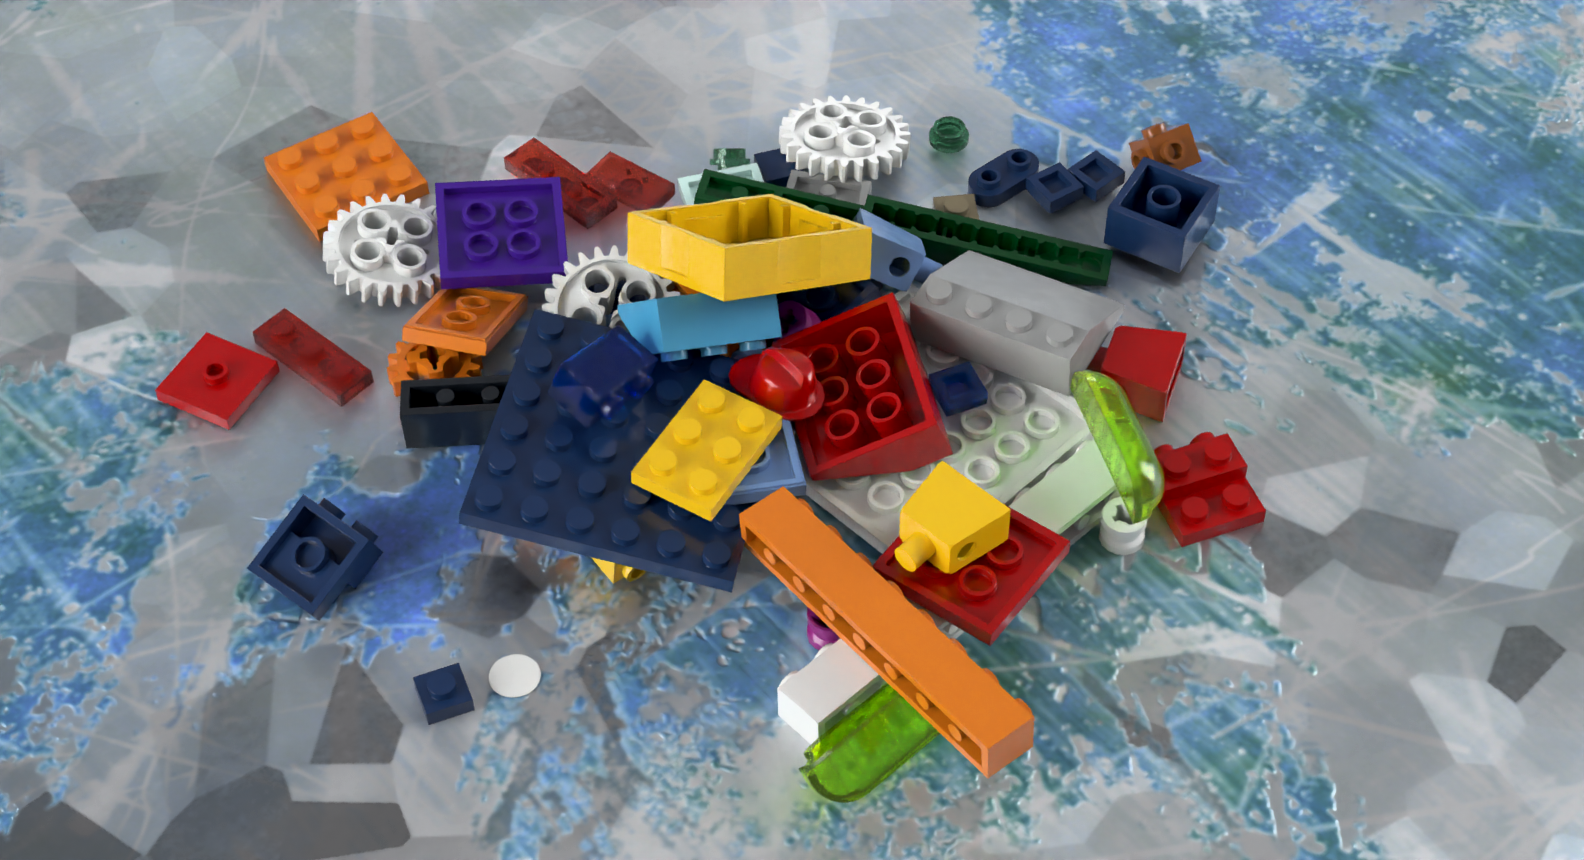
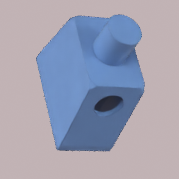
[854,208,943,292]

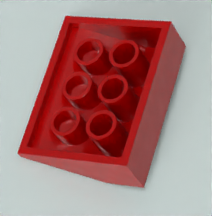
[772,292,953,481]

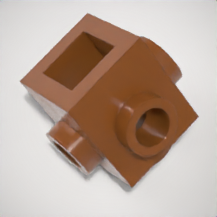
[1129,122,1202,170]

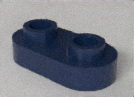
[968,149,1039,208]

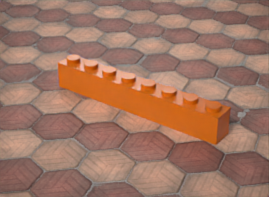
[739,486,1035,778]

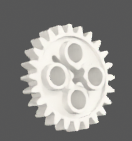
[779,95,911,183]
[323,194,441,307]
[542,245,680,332]

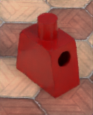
[1086,325,1187,422]

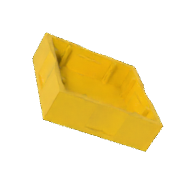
[628,194,872,302]

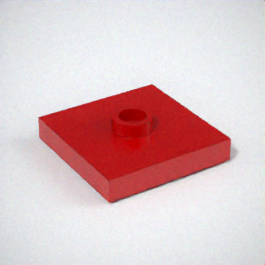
[155,332,280,430]

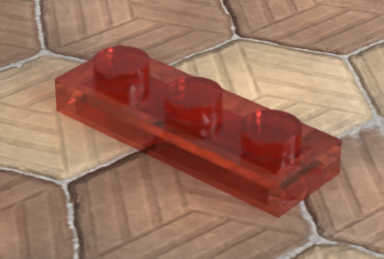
[504,137,618,229]
[252,308,374,407]

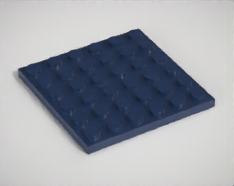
[459,309,757,593]

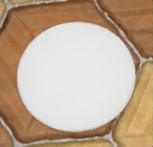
[489,654,541,698]

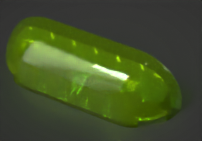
[1070,371,1165,524]
[799,683,940,803]

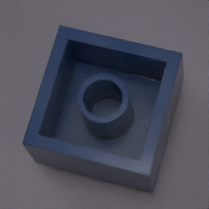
[1104,157,1220,273]

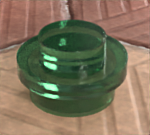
[929,116,969,153]
[709,148,750,170]

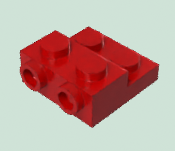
[1144,432,1266,547]

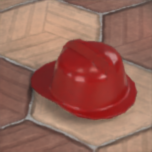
[729,347,825,421]

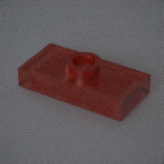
[585,151,675,211]

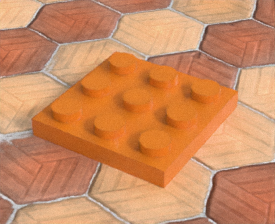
[264,112,429,242]

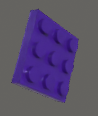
[435,177,568,289]

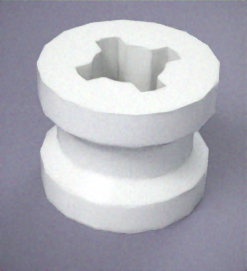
[1099,497,1148,555]

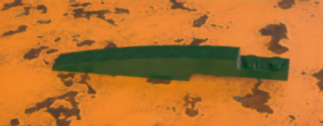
[694,169,1113,286]

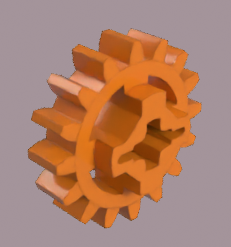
[387,341,483,397]

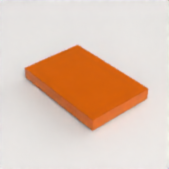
[402,287,528,356]

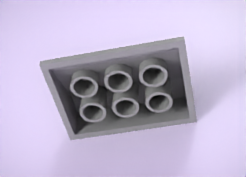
[910,250,1124,396]

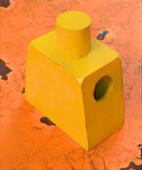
[894,461,1011,574]

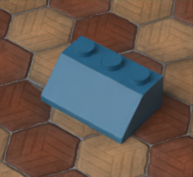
[617,293,782,362]

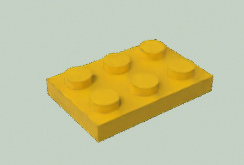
[631,379,783,522]

